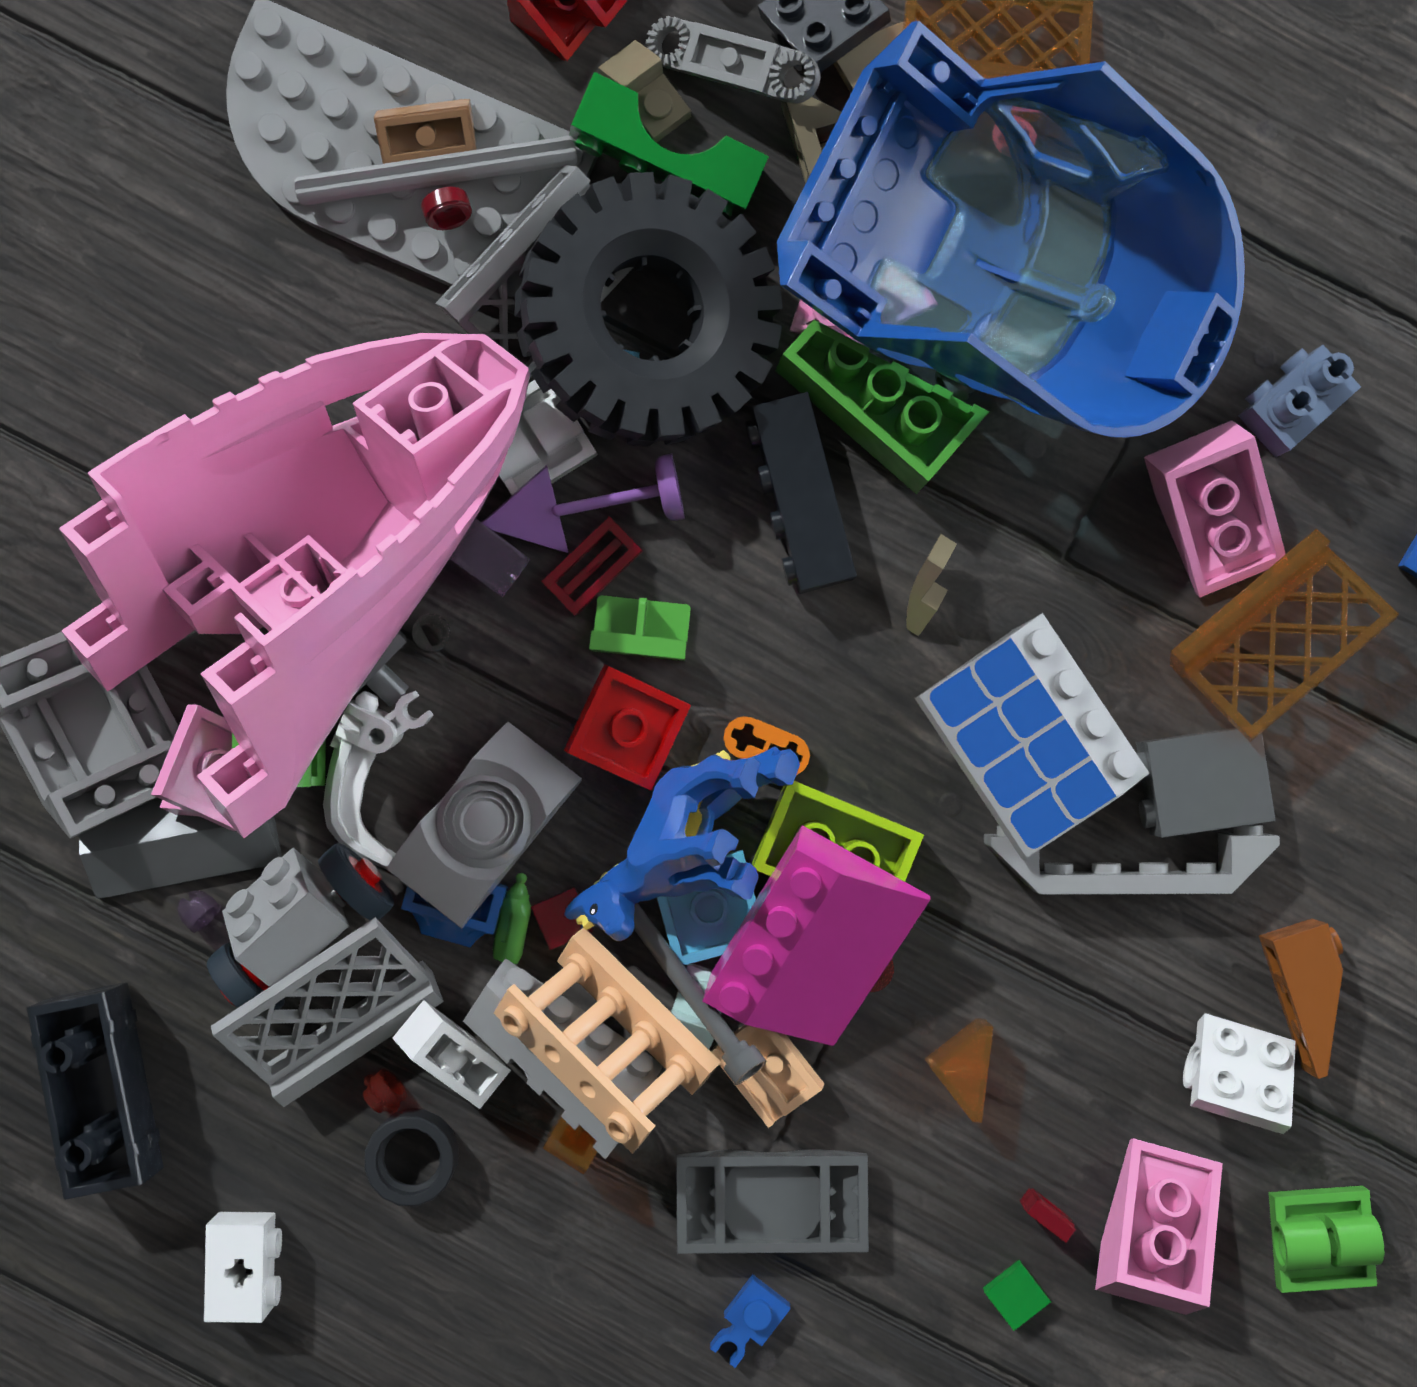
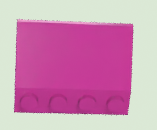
[702,825,930,1046]

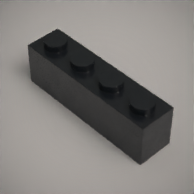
[745,392,857,594]

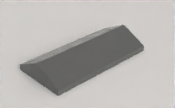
[79,798,282,899]

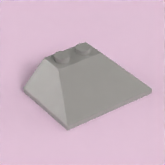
[0,632,179,838]

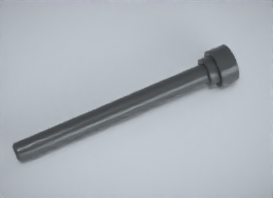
[634,903,767,1085]

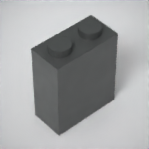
[1136,726,1276,838]

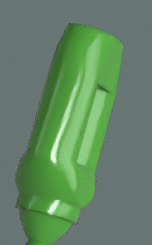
[493,873,531,964]

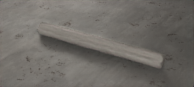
[295,136,577,205]

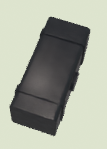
[26,982,164,1200]

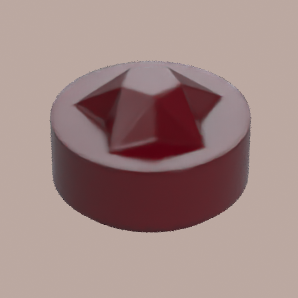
[421,187,472,231]

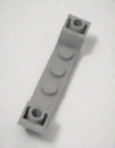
[984,824,1280,894]

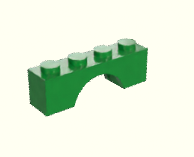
[569,72,769,219]

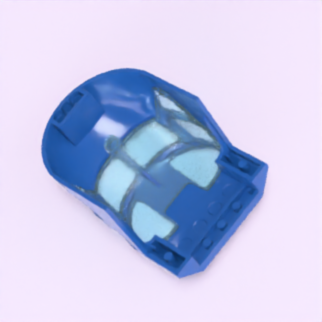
[777,21,1245,438]

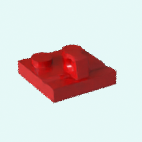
[564,664,691,790]

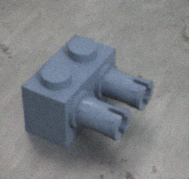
[1238,345,1361,457]

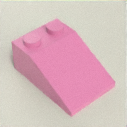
[1144,420,1288,598]
[1095,1138,1223,1315]

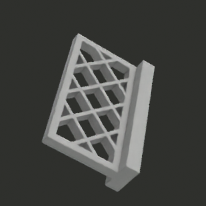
[436,165,633,379]
[211,917,444,1107]

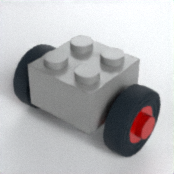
[207,843,394,1010]

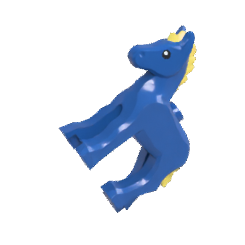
[564,746,800,941]

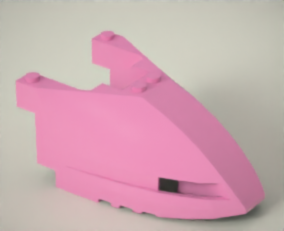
[59,333,530,838]

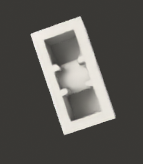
[393,1000,511,1109]
[204,1212,282,1323]

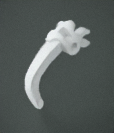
[323,691,433,869]

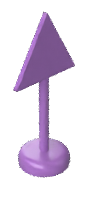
[479,453,685,553]

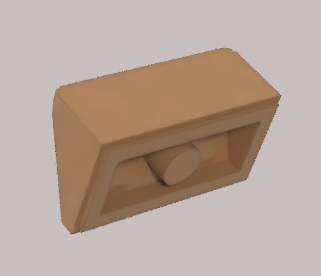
[374,99,477,164]

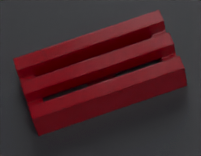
[542,516,643,616]

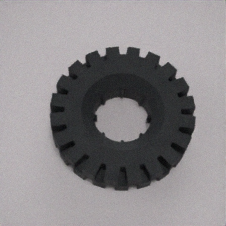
[515,172,783,447]

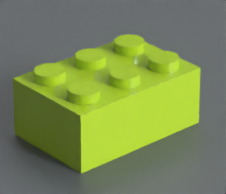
[752,781,924,882]

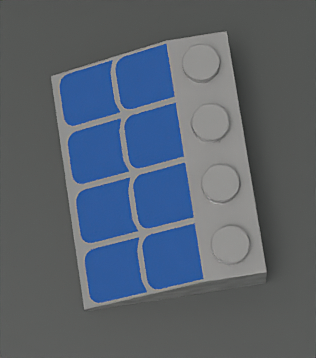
[915,613,1149,860]

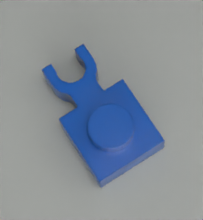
[710,1274,791,1368]

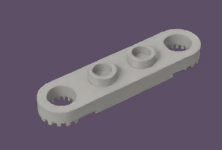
[646,16,820,104]

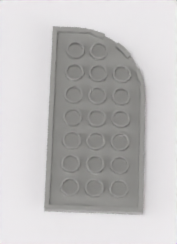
[226,0,598,315]

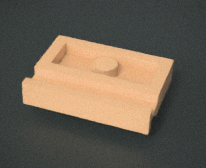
[711,1025,824,1128]

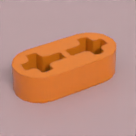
[723,716,810,775]

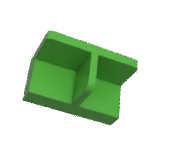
[589,595,691,661]

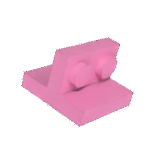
[151,705,236,831]

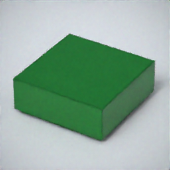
[982,1259,1051,1331]

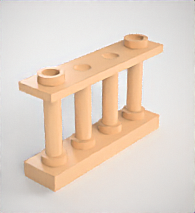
[494,928,721,1154]

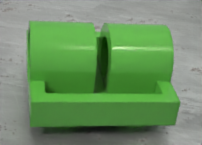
[1269,1185,1384,1293]

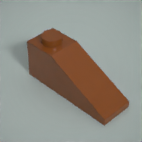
[1259,918,1343,1079]

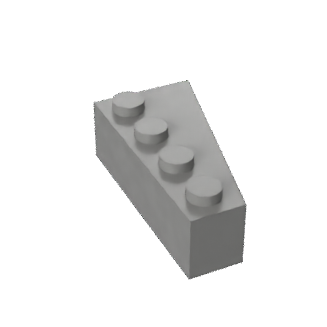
[463,958,663,1159]

